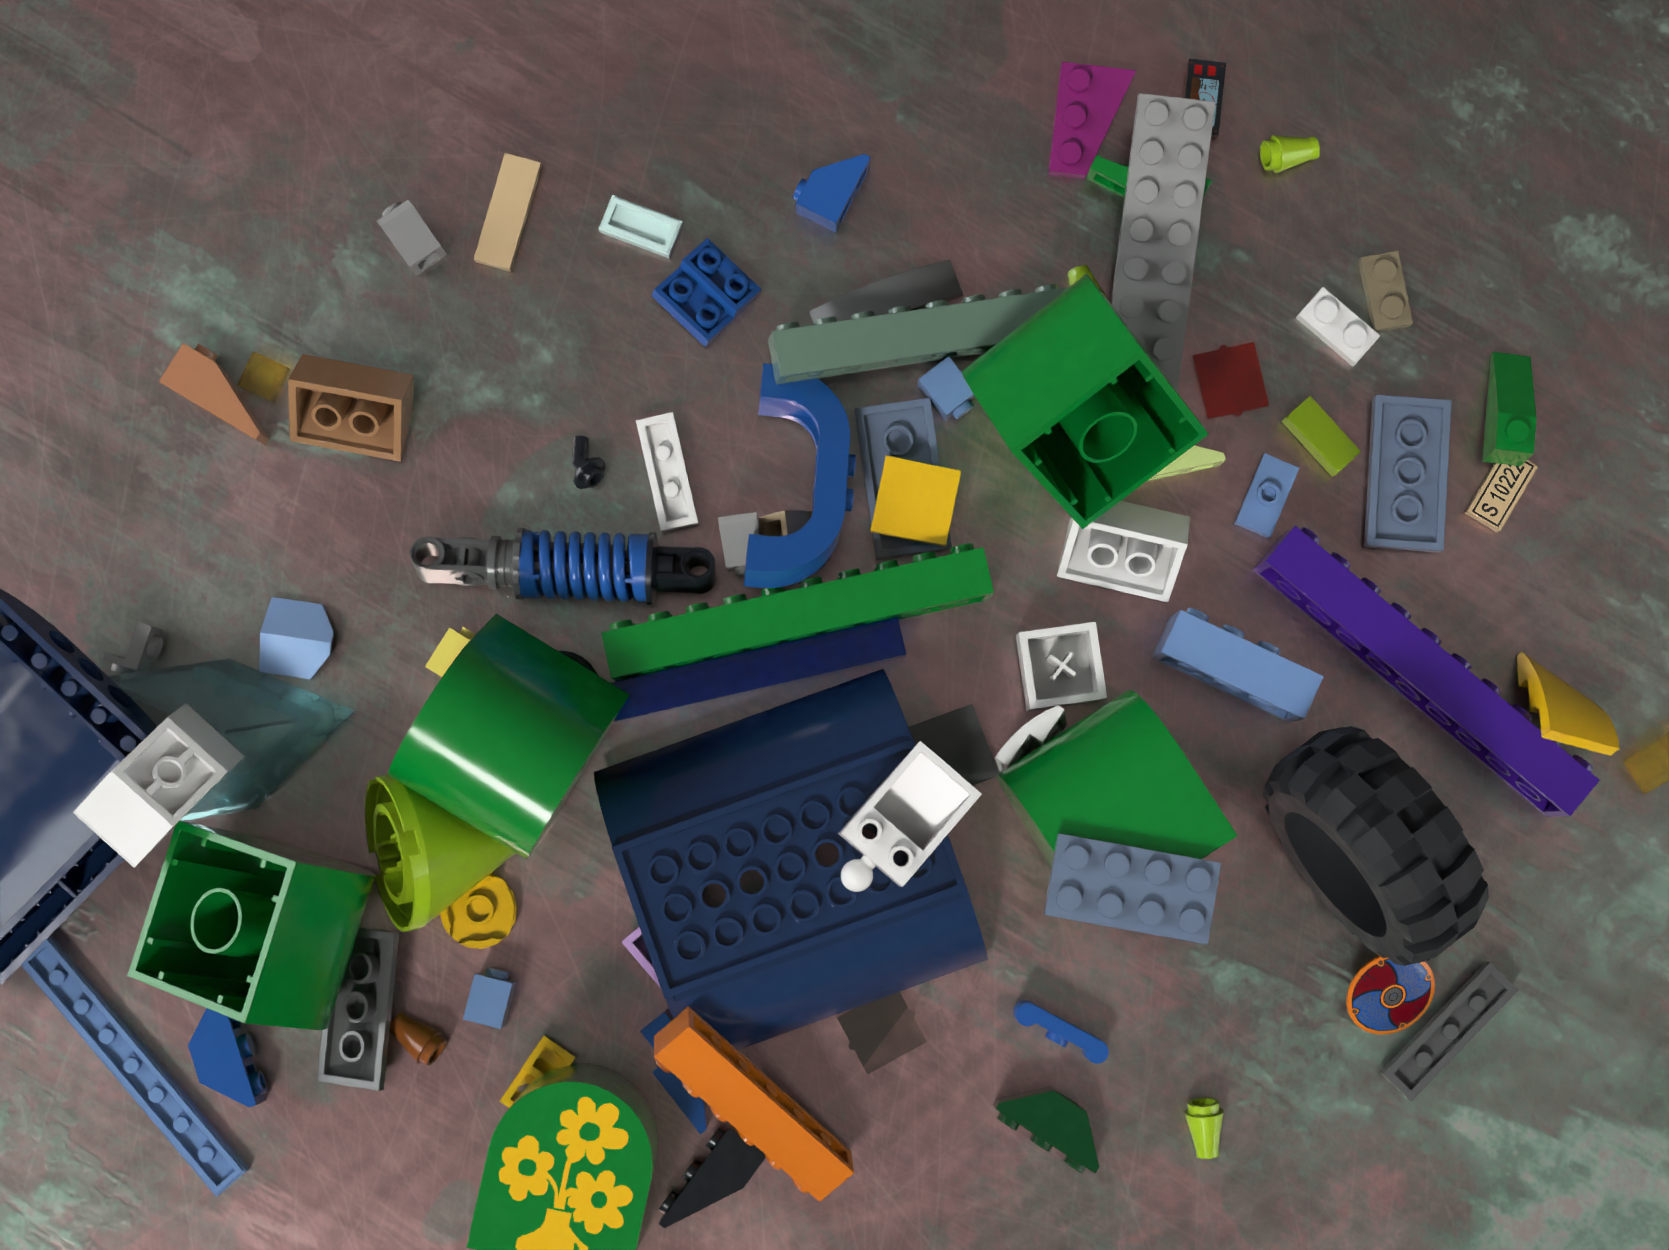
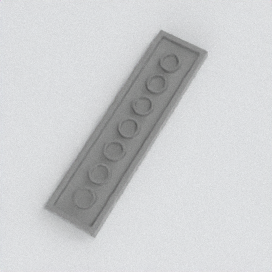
[1111,93,1216,392]

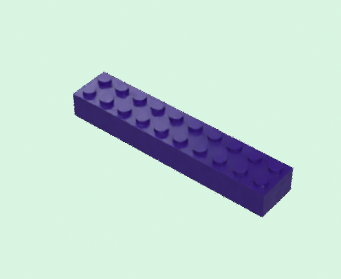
[1252,526,1600,817]

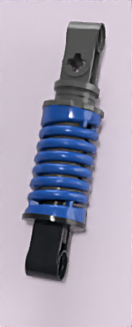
[410,528,717,605]

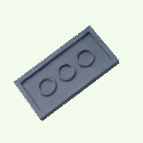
[1364,395,1452,553]
[855,398,952,560]
[1043,833,1221,945]

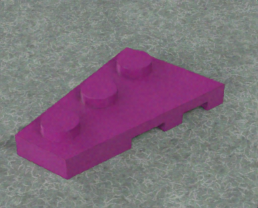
[1048,62,1136,179]

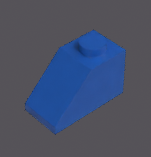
[793,154,871,233]

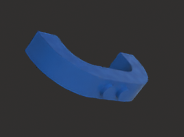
[744,363,856,588]

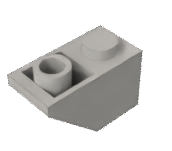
[377,199,447,276]

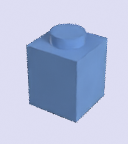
[917,356,975,421]
[463,967,517,1029]

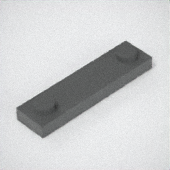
[1380,961,1518,1102]

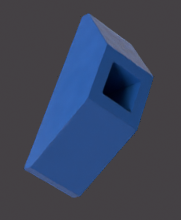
[188,1008,267,1107]

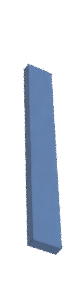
[21,935,249,1197]

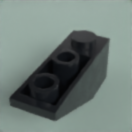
[658,1124,766,1228]

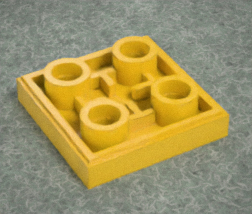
[870,455,961,547]

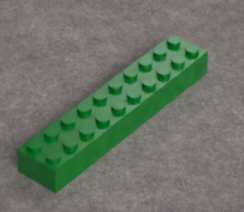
[601,543,994,683]

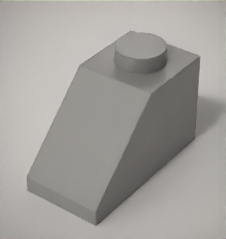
[718,512,761,577]

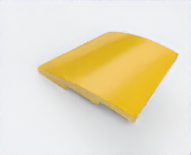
[1516,652,1620,756]

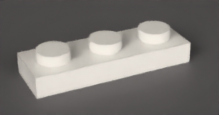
[636,412,699,533]

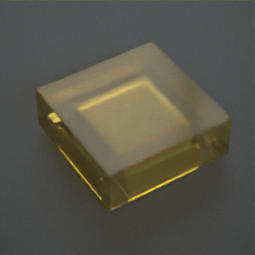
[237,351,290,403]

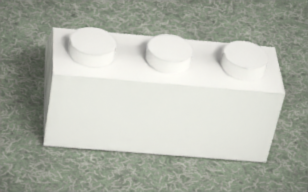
[1057,501,1190,603]

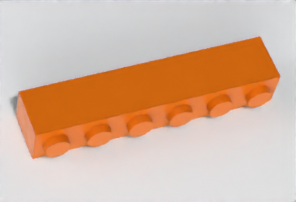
[654,1006,854,1202]

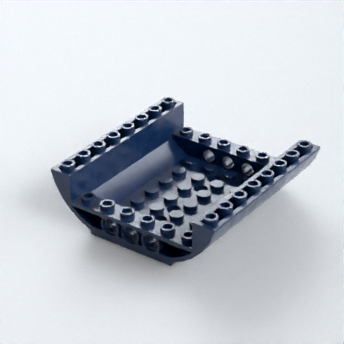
[594,669,988,1050]

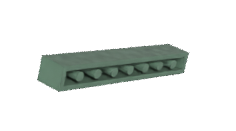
[768,284,1069,385]

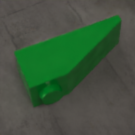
[1482,352,1537,466]

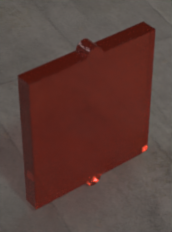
[1192,342,1269,420]

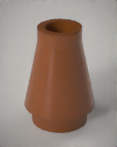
[390,1012,447,1066]

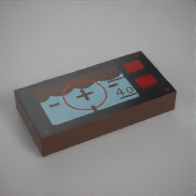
[1183,59,1226,139]

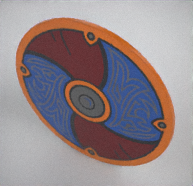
[1346,956,1435,1034]

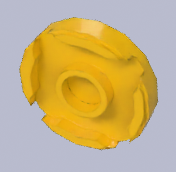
[440,873,519,949]

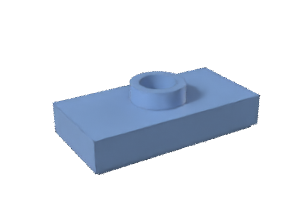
[1233,453,1299,539]

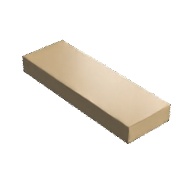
[473,153,542,272]

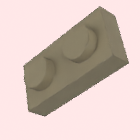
[1358,251,1413,333]

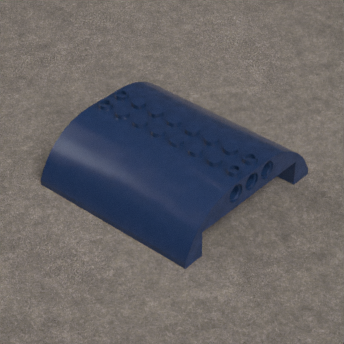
[0,589,157,986]

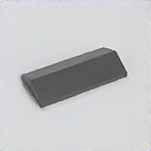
[317,928,399,1091]

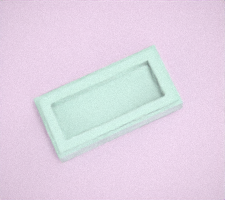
[599,195,683,259]

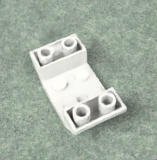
[73,703,245,868]

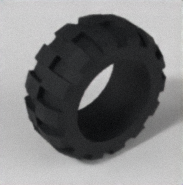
[1263,726,1489,966]

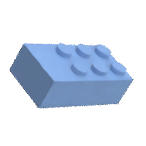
[1151,608,1324,722]

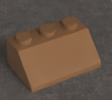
[288,354,414,462]

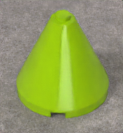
[364,774,516,932]

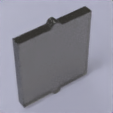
[837,992,927,1074]

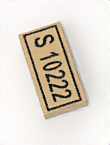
[1464,460,1538,532]

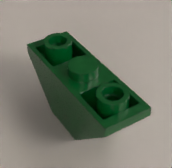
[993,1086,1099,1174]

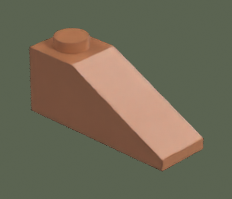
[159,343,269,445]

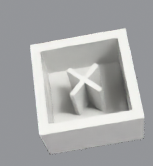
[1015,622,1107,712]

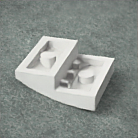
[995,705,1067,772]

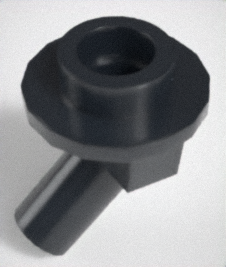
[572,436,606,489]

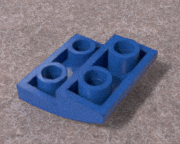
[651,238,761,347]

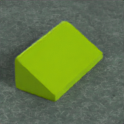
[1281,396,1361,477]

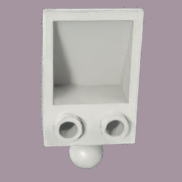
[838,741,982,892]

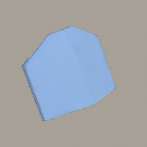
[259,597,334,680]

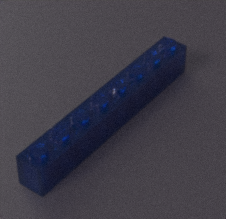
[611,617,907,725]

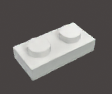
[1296,287,1380,366]

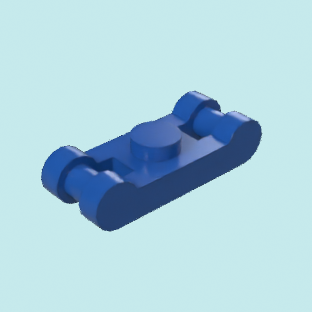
[1013,1000,1109,1064]

